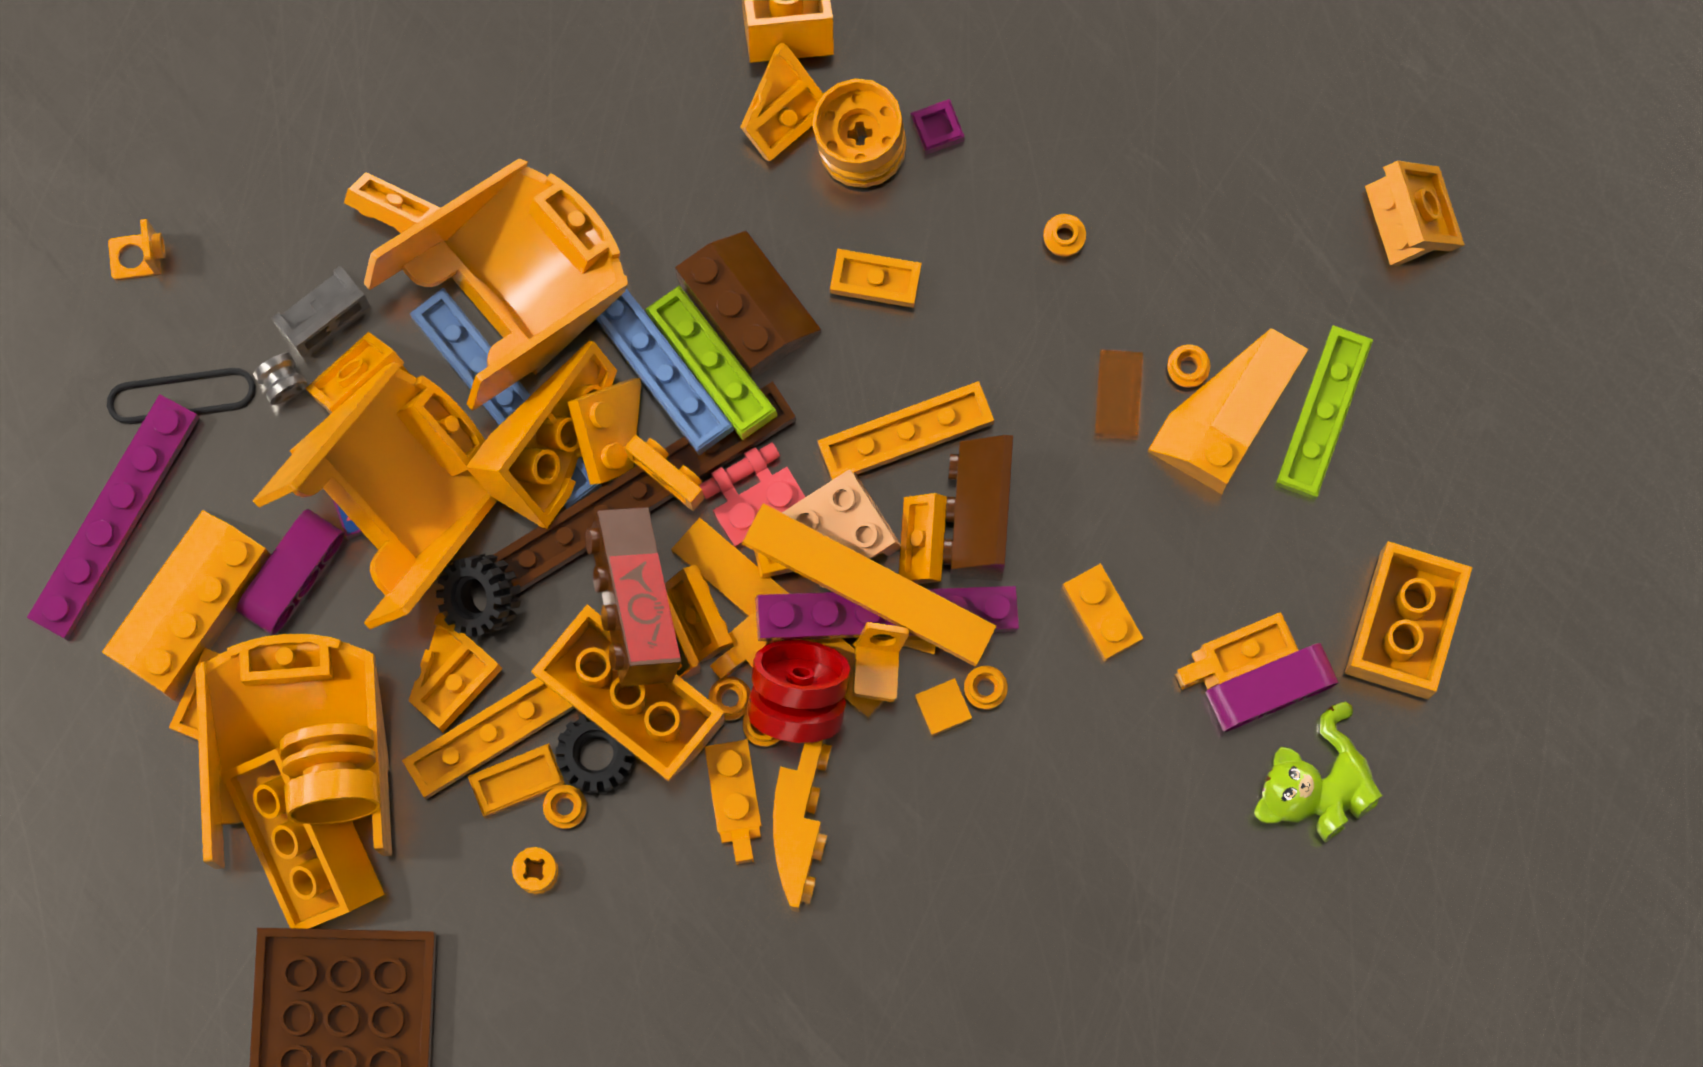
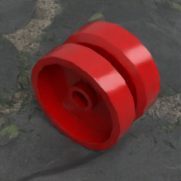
[748,640,851,743]

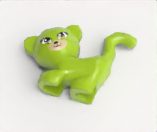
[1254,701,1383,843]

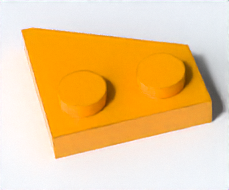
[740,43,823,161]
[567,378,641,485]
[408,613,503,733]

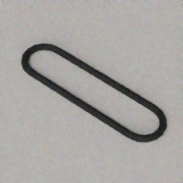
[106,368,255,423]

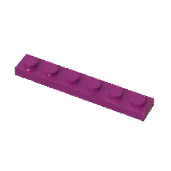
[27,394,200,641]
[755,586,1019,641]

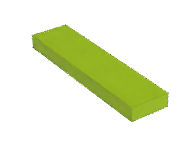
[645,285,778,440]
[1275,325,1373,500]

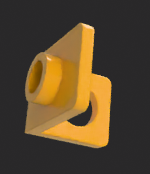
[108,219,165,280]
[853,622,909,702]

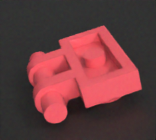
[699,442,805,549]

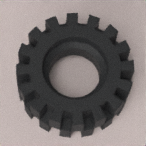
[436,554,521,637]
[555,715,636,795]

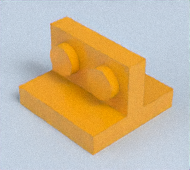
[1365,161,1465,266]
[305,332,410,414]

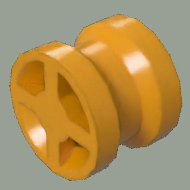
[512,847,559,895]

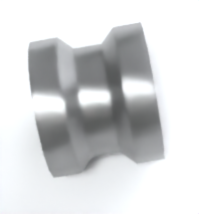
[253,353,308,405]

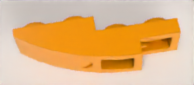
[773,740,832,912]

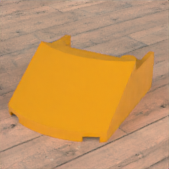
[364,158,628,411]
[253,362,498,630]
[195,634,392,869]

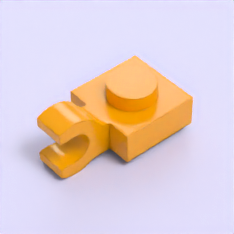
[710,610,782,679]

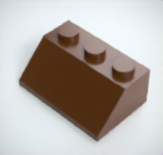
[675,230,822,380]
[943,435,1013,581]

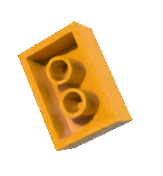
[1345,541,1472,700]

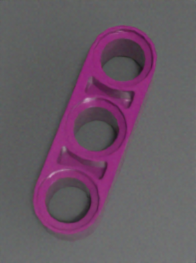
[236,509,345,635]
[1205,643,1339,733]

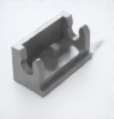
[272,266,370,358]

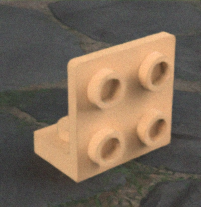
[782,469,901,588]

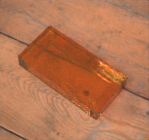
[1094,349,1143,439]

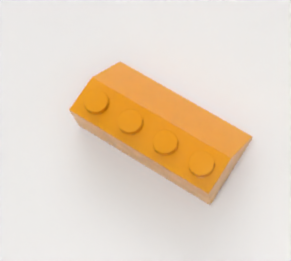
[102,510,271,700]
[531,604,725,782]
[221,747,385,929]

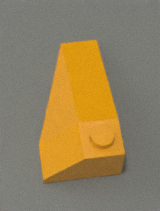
[1147,328,1308,494]
[466,341,617,528]

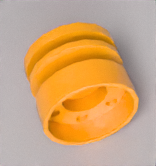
[812,78,907,188]
[280,723,381,825]

